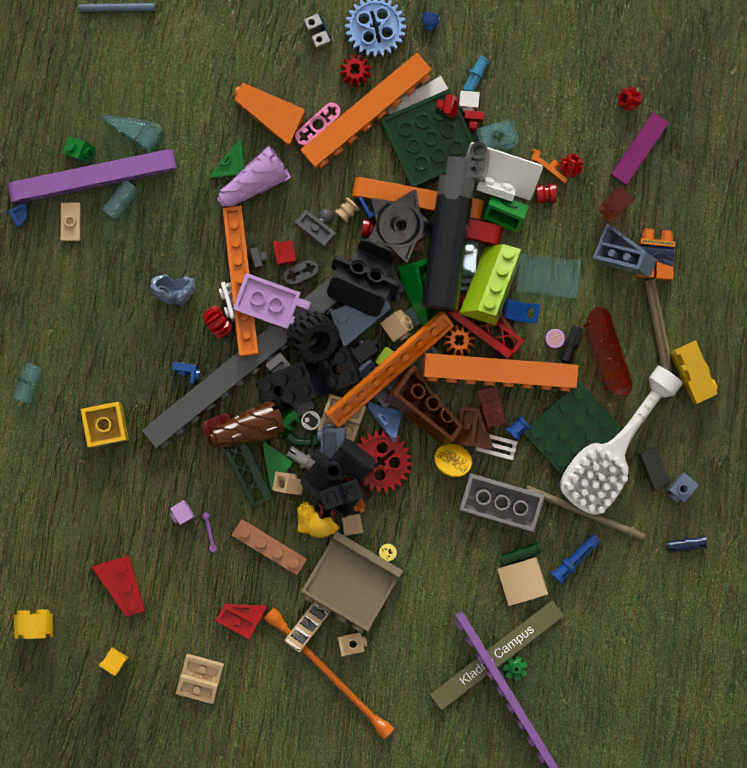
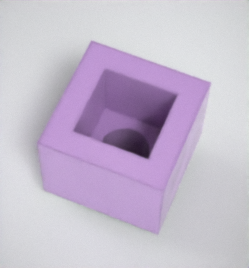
[170,500,195,525]

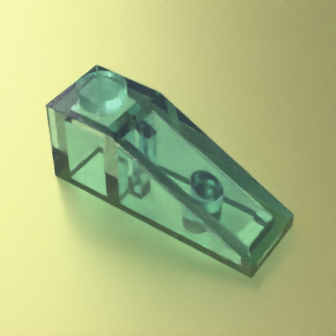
[102,115,164,152]

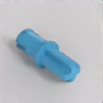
[463,56,490,92]

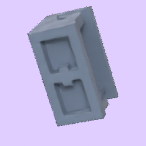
[317,424,346,459]

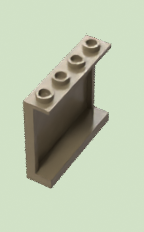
[300,531,403,633]

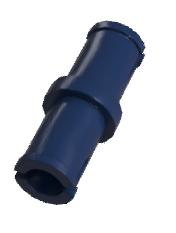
[667,536,707,553]

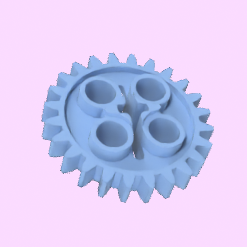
[345,0,406,58]

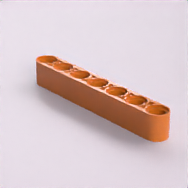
[352,177,484,221]

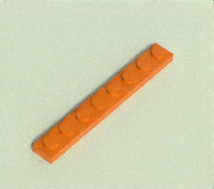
[223,206,259,357]
[325,311,454,428]

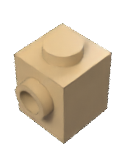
[380,310,414,342]

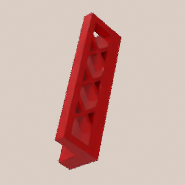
[447,295,525,359]

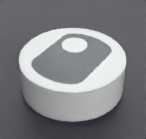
[301,411,321,430]

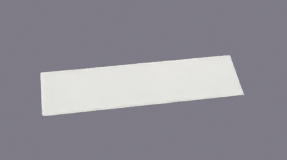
[387,76,448,115]

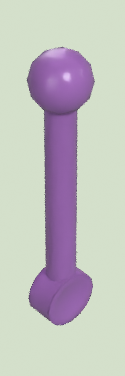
[202,512,217,552]

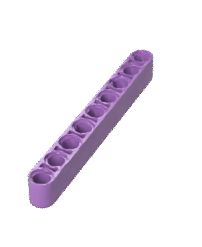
[7,149,177,204]

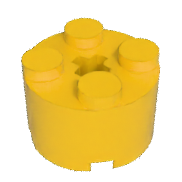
[14,609,53,639]

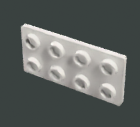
[465,142,543,202]

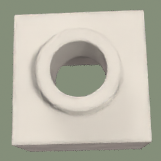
[459,91,480,113]

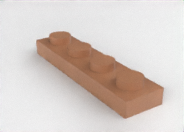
[231,519,307,575]

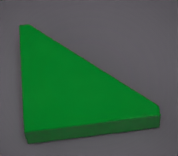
[210,140,245,179]
[263,442,293,491]

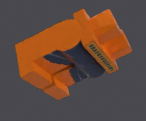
[634,228,676,281]

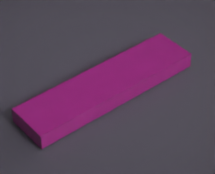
[611,112,669,186]

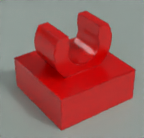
[437,94,459,118]
[464,110,484,131]

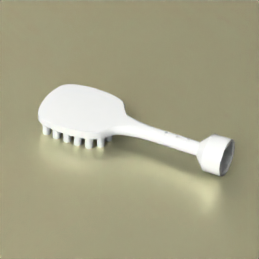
[560,365,683,515]

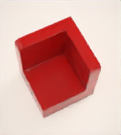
[273,240,297,266]

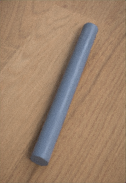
[79,3,155,12]

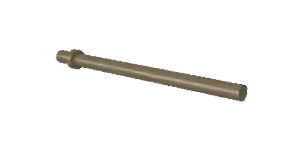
[526,485,645,541]

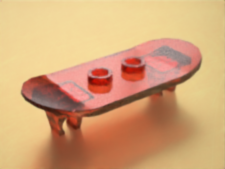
[583,307,633,397]

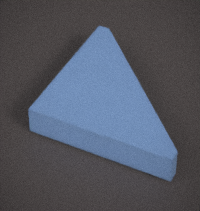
[367,402,402,442]

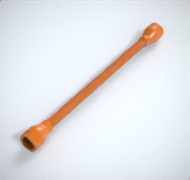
[264,607,394,739]

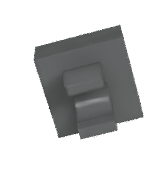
[247,247,269,271]

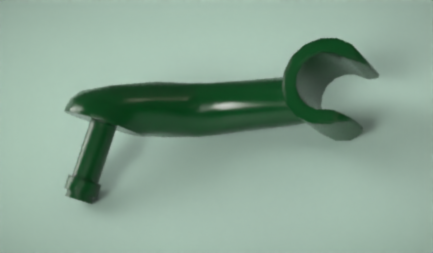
[279,428,321,446]

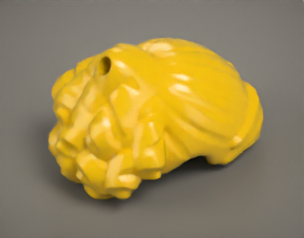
[297,502,339,538]

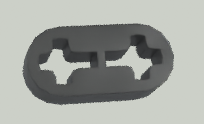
[284,260,319,286]

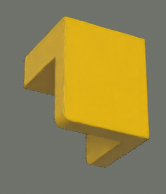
[99,647,129,676]

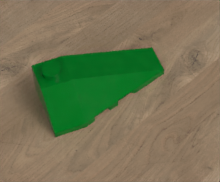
[398,258,440,326]

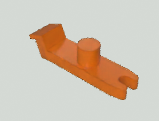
[531,149,568,185]

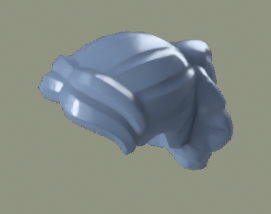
[149,274,195,306]

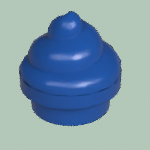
[421,12,440,32]

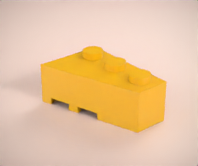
[670,340,718,405]

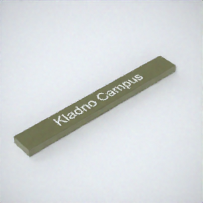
[430,600,564,710]

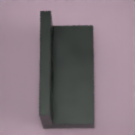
[638,447,670,489]

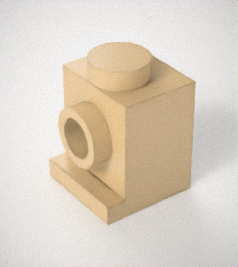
[272,471,303,495]
[338,632,368,656]

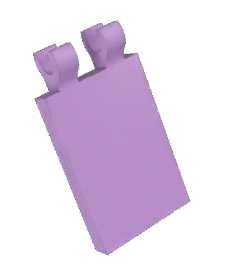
[233,273,312,329]

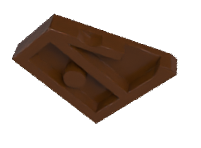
[455,406,493,449]

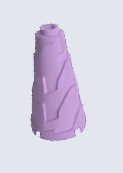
[217,146,291,207]

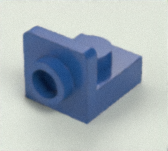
[172,362,200,385]

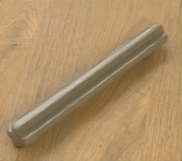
[645,279,673,372]

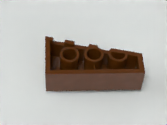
[385,365,462,446]

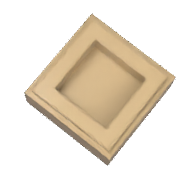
[341,514,364,536]

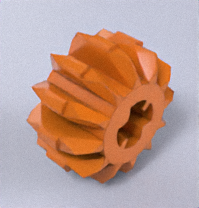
[443,325,475,356]

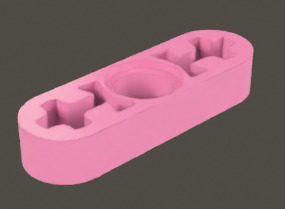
[295,103,341,147]

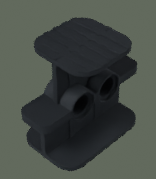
[327,239,400,317]
[300,439,376,518]

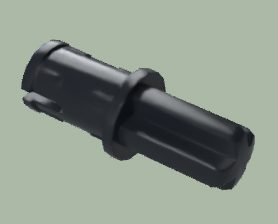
[559,325,583,364]

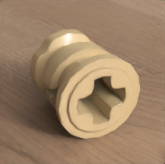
[335,197,360,223]

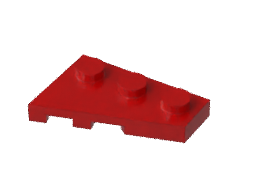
[92,556,146,617]

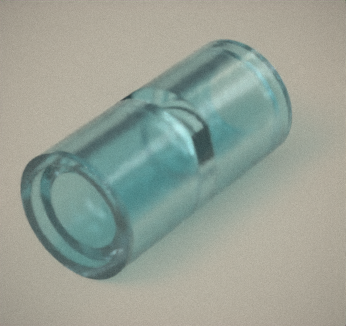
[102,180,140,221]
[12,362,44,404]

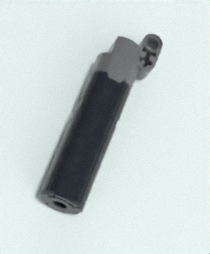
[422,142,490,312]

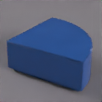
[8,202,28,228]

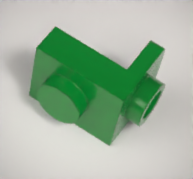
[62,136,96,165]

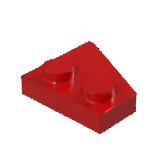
[215,604,267,640]

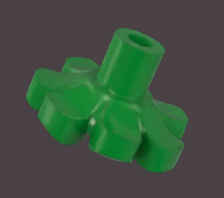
[503,656,528,681]

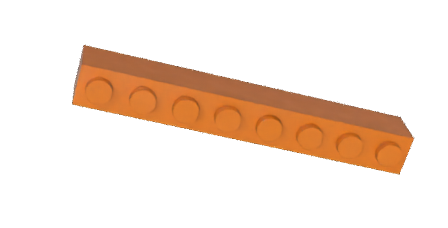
[300,53,432,170]
[422,353,579,391]

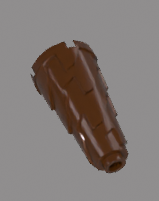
[207,401,284,448]

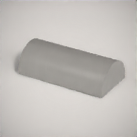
[459,473,545,532]

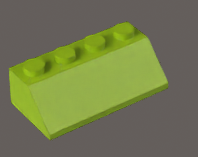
[459,244,521,325]

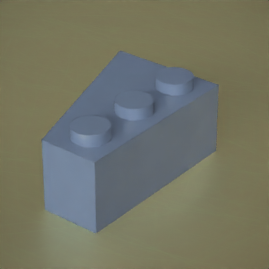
[593,223,657,277]
[330,299,391,346]

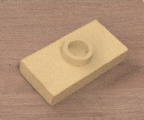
[61,203,81,241]

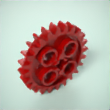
[356,430,412,493]

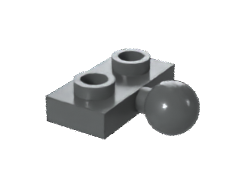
[294,208,336,248]

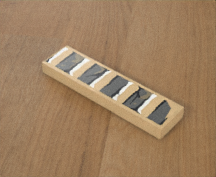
[284,602,331,652]

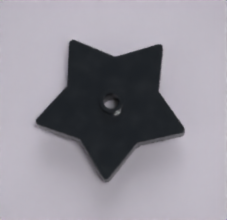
[367,190,433,262]

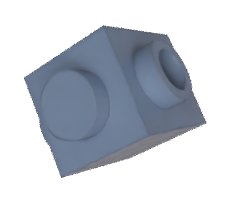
[667,472,699,503]

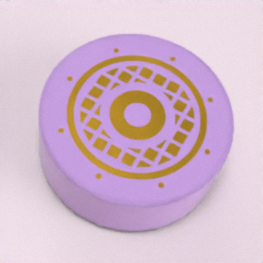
[545,329,565,349]

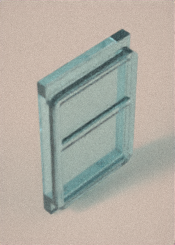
[516,254,581,298]

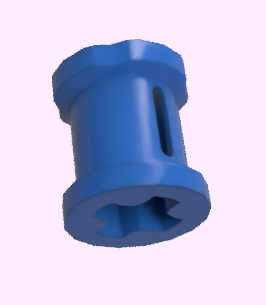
[506,416,531,441]

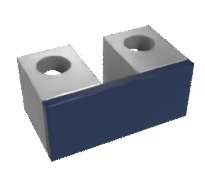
[304,13,332,50]

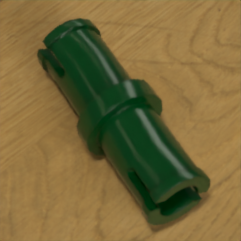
[501,541,542,566]

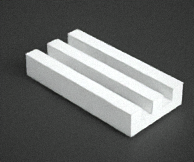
[475,434,517,460]

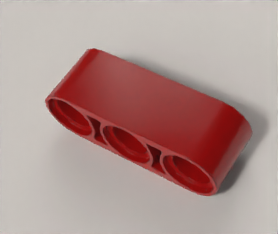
[467,218,503,246]

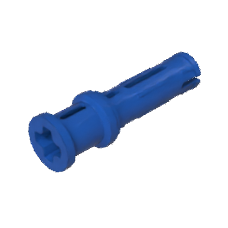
[550,534,601,585]

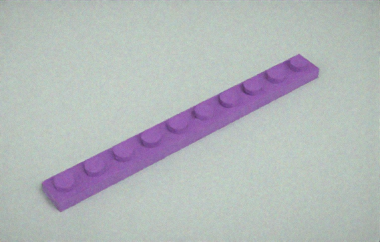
[455,611,558,768]

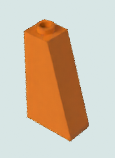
[233,82,306,148]

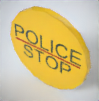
[434,443,472,477]

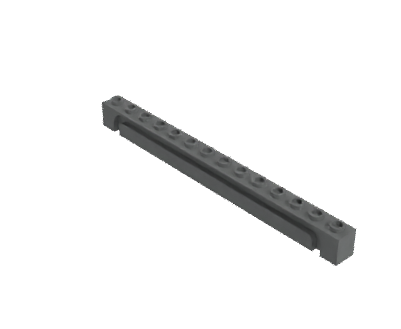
[142,271,359,449]

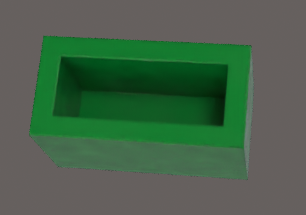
[483,195,529,233]

